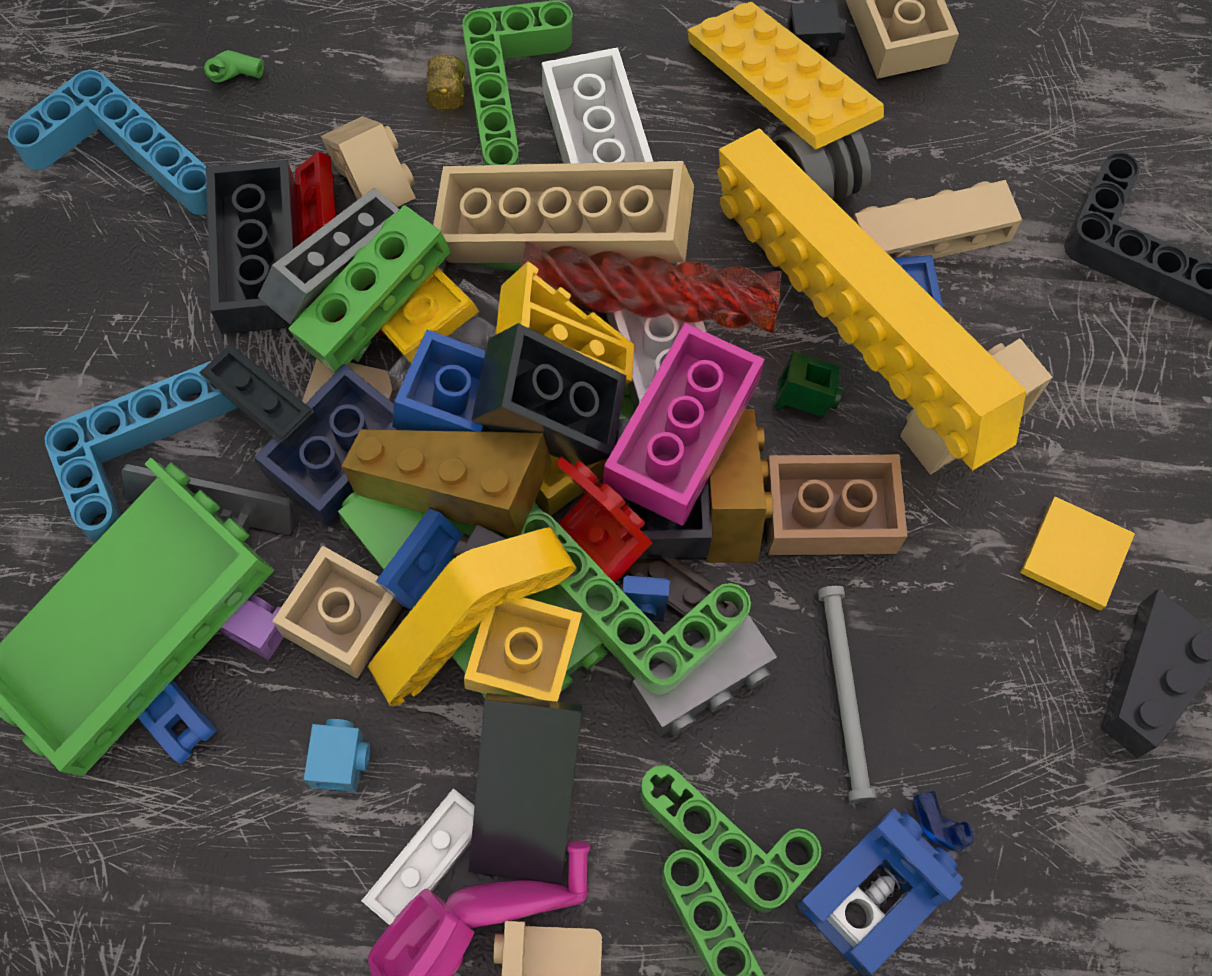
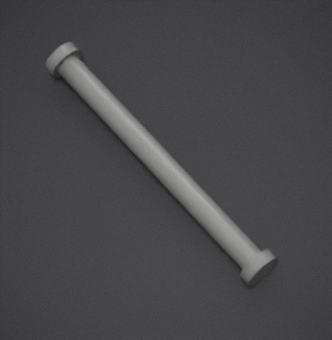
[818,586,877,803]

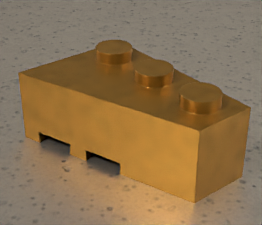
[706,409,773,563]

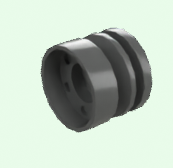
[772,129,871,200]

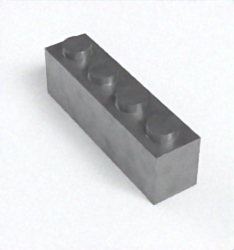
[258,188,400,325]

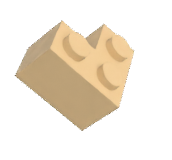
[321,116,415,207]

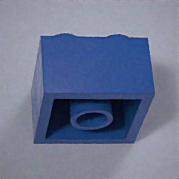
[392,329,488,432]

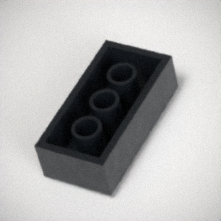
[206,159,299,334]

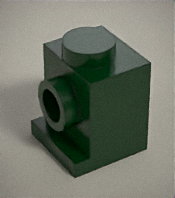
[774,351,843,418]

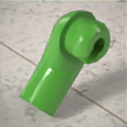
[204,50,264,82]

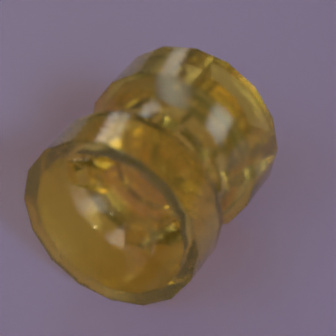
[426,55,465,110]

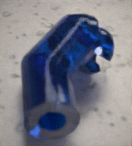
[913,791,975,852]

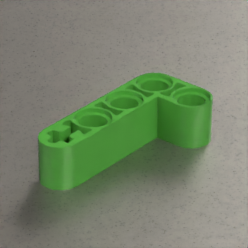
[639,765,821,913]

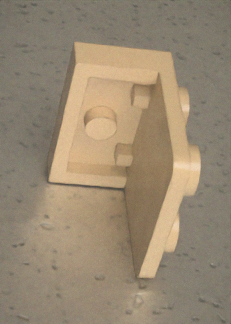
[494,921,602,976]

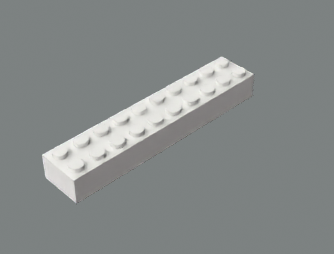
[542,47,706,410]

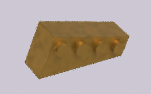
[341,429,552,537]

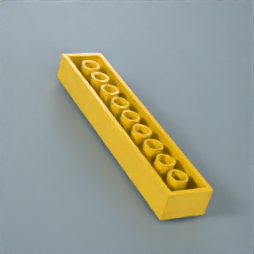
[717,128,1027,471]

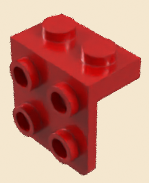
[555,456,652,582]

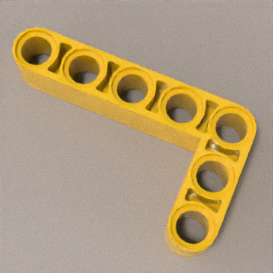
[368,527,576,706]

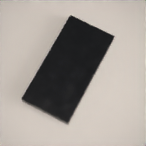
[468,693,583,884]

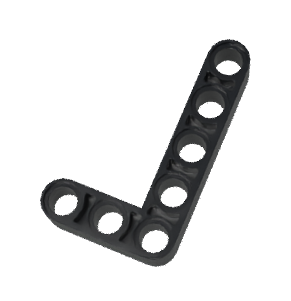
[1064,151,1212,321]

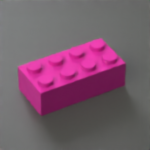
[603,323,765,526]

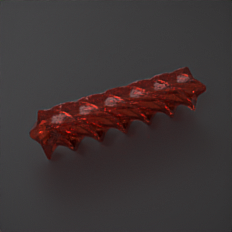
[520,241,782,333]

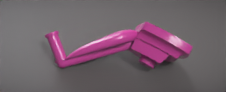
[368,841,590,976]

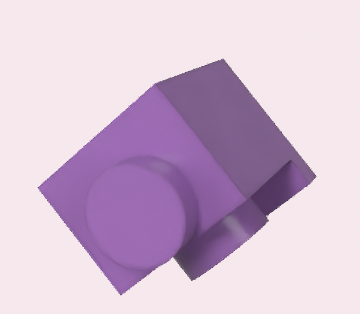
[220,595,284,660]

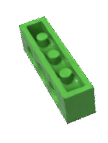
[288,205,451,373]

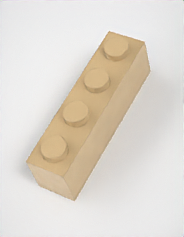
[853,180,1022,259]

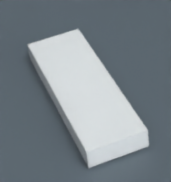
[362,788,475,925]

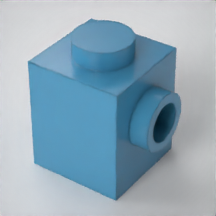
[304,719,370,792]

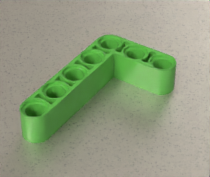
[462,0,573,165]
[520,511,751,695]
[661,849,764,976]

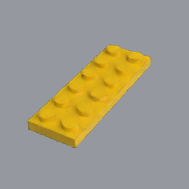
[687,2,884,150]

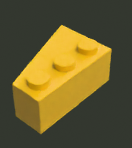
[496,261,634,386]

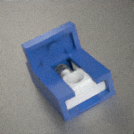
[795,808,964,976]

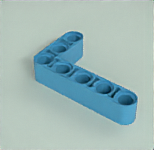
[8,70,207,215]
[45,361,237,543]

